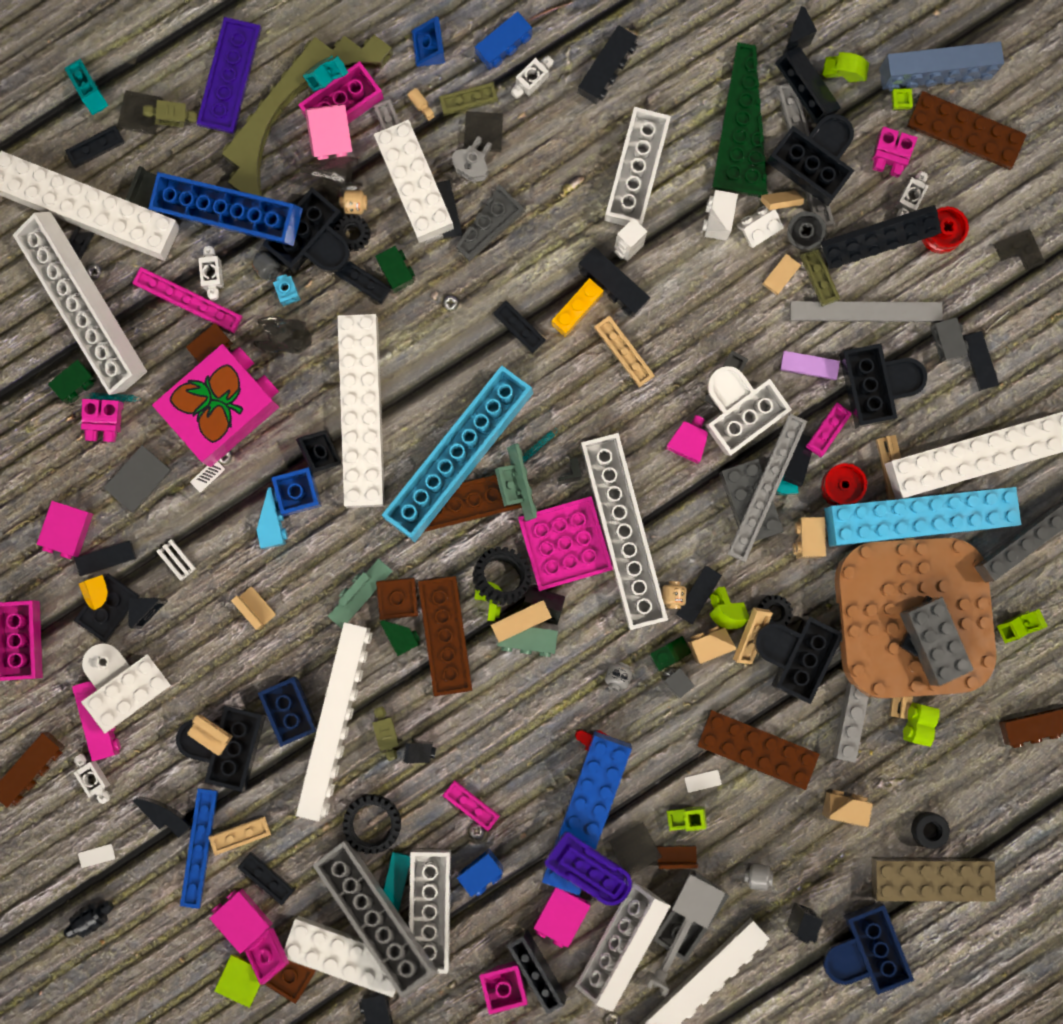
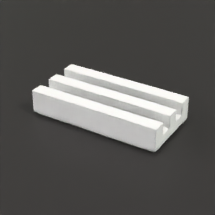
[156,539,197,581]

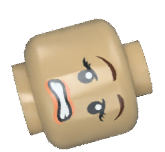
[339,190,367,215]
[661,581,687,609]

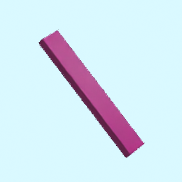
[132,267,243,334]

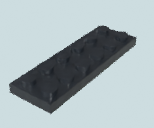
[821,205,942,269]

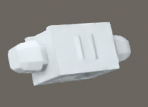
[511,56,553,99]
[895,171,929,217]
[198,246,224,300]
[74,754,110,804]

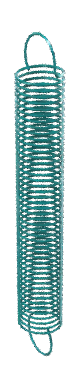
[85,393,140,402]
[522,428,557,463]

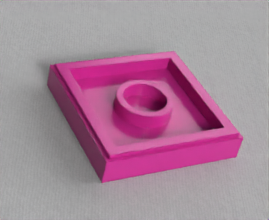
[245,928,289,985]

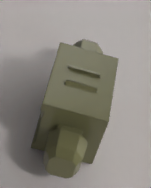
[143,100,197,128]
[372,706,399,761]

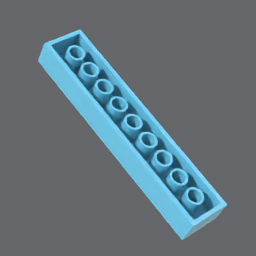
[382,365,533,543]
[824,487,1021,547]

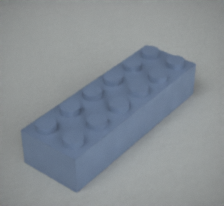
[879,41,1004,91]

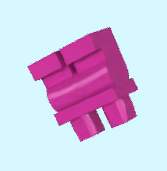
[872,126,918,178]
[81,399,124,443]

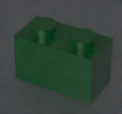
[375,246,415,293]
[48,359,97,404]

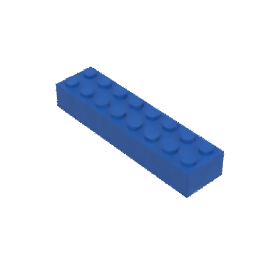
[148,172,303,246]
[542,731,632,896]

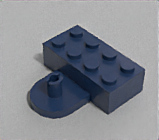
[823,901,915,995]

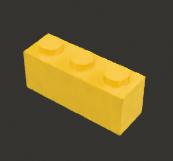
[551,278,604,337]

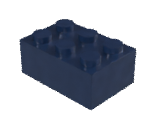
[258,677,318,747]

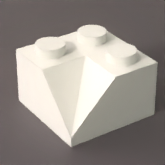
[702,190,738,241]

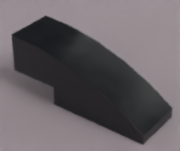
[133,796,192,838]

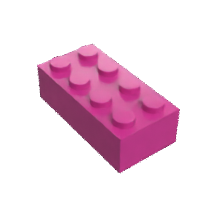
[298,61,384,124]
[0,600,43,681]

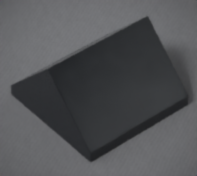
[784,6,817,53]
[296,430,342,477]
[128,598,168,629]

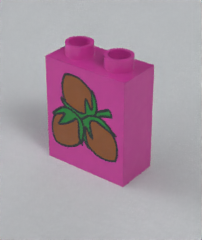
[152,344,279,467]

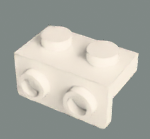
[737,206,784,248]

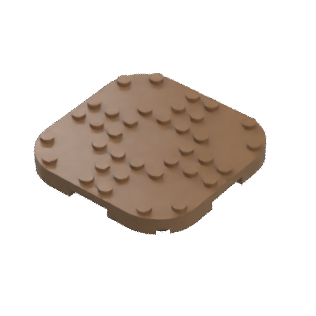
[835,538,996,698]

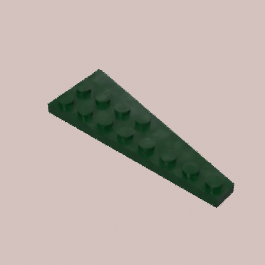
[712,42,768,197]

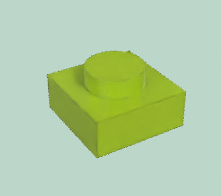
[891,89,913,110]

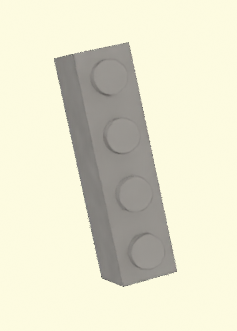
[832,681,869,763]

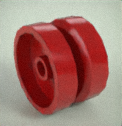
[922,206,969,254]
[821,463,867,506]

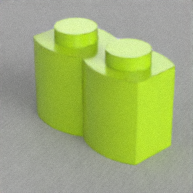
[903,702,940,747]

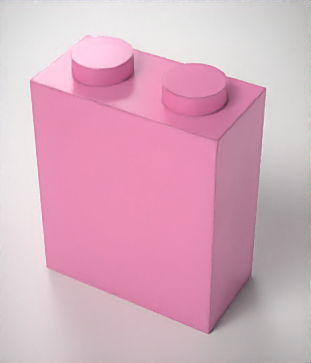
[305,104,352,160]

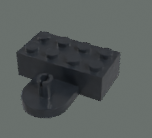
[767,114,855,206]
[262,187,350,274]
[839,343,927,429]
[754,616,842,704]
[176,705,266,792]

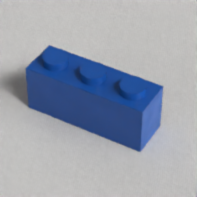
[475,11,532,70]

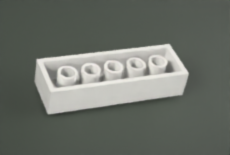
[604,107,671,226]
[374,120,454,243]
[409,849,451,974]
[575,882,670,1012]
[284,916,396,997]

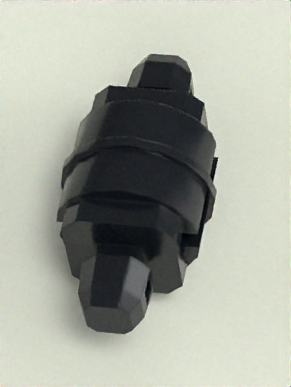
[63,900,114,938]

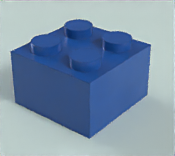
[271,467,322,516]
[457,848,503,897]

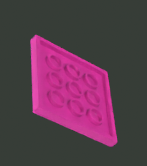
[518,496,613,591]

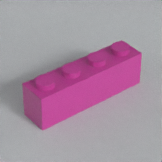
[72,681,121,762]

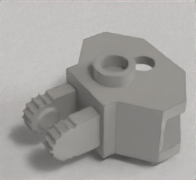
[452,136,492,183]

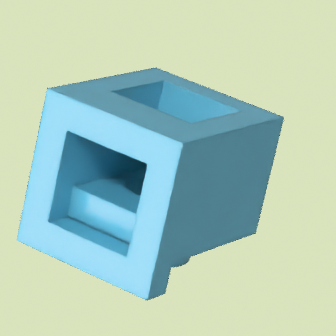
[273,274,301,306]

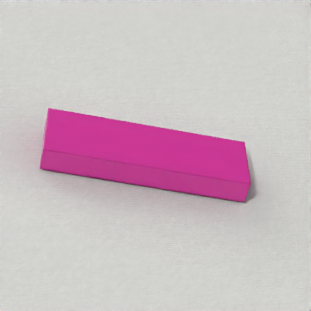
[805,402,852,458]
[442,780,500,831]

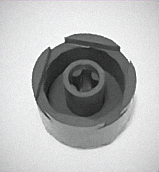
[787,211,827,252]

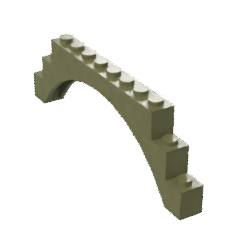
[222,34,393,196]

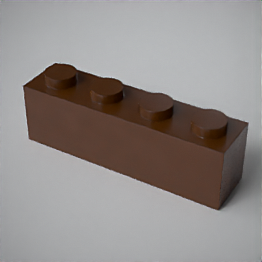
[999,707,1063,748]
[0,732,65,808]

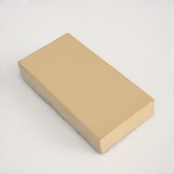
[761,190,804,210]
[762,254,801,295]

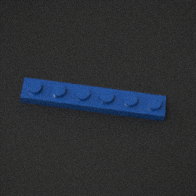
[180,788,218,909]

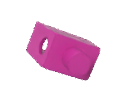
[665,415,708,464]

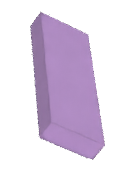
[780,351,840,380]

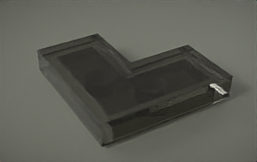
[994,229,1045,272]

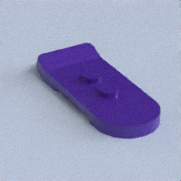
[544,831,632,906]

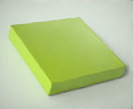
[214,954,260,1008]

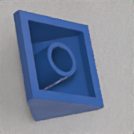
[412,17,445,67]

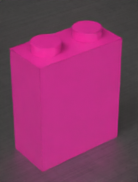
[36,501,93,559]
[534,887,591,948]
[209,889,273,954]

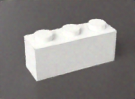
[614,218,647,261]

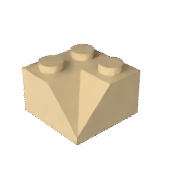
[792,517,826,559]
[687,626,736,664]
[822,789,873,827]

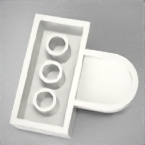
[704,366,792,456]
[81,644,171,734]

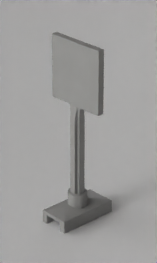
[644,874,725,996]

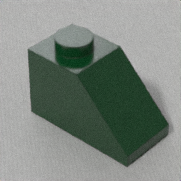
[380,620,421,656]
[649,636,691,671]

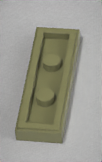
[439,82,498,116]
[800,249,840,307]

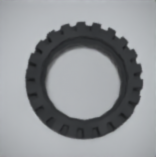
[472,547,532,605]
[342,794,401,854]

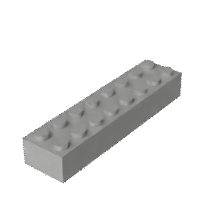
[313,841,439,998]

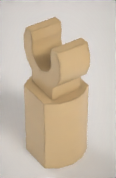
[407,88,435,121]

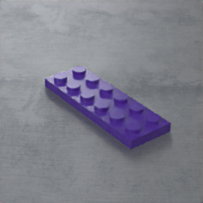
[196,17,261,134]

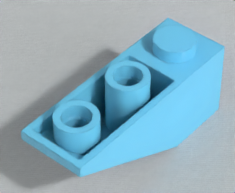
[256,487,288,549]

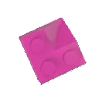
[479,961,528,1015]

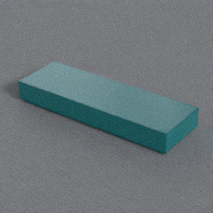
[383,851,410,913]

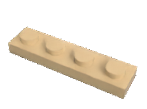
[594,315,655,388]

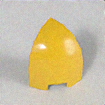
[79,575,108,610]

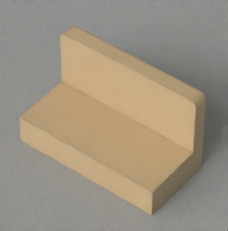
[231,587,276,630]
[187,714,233,756]

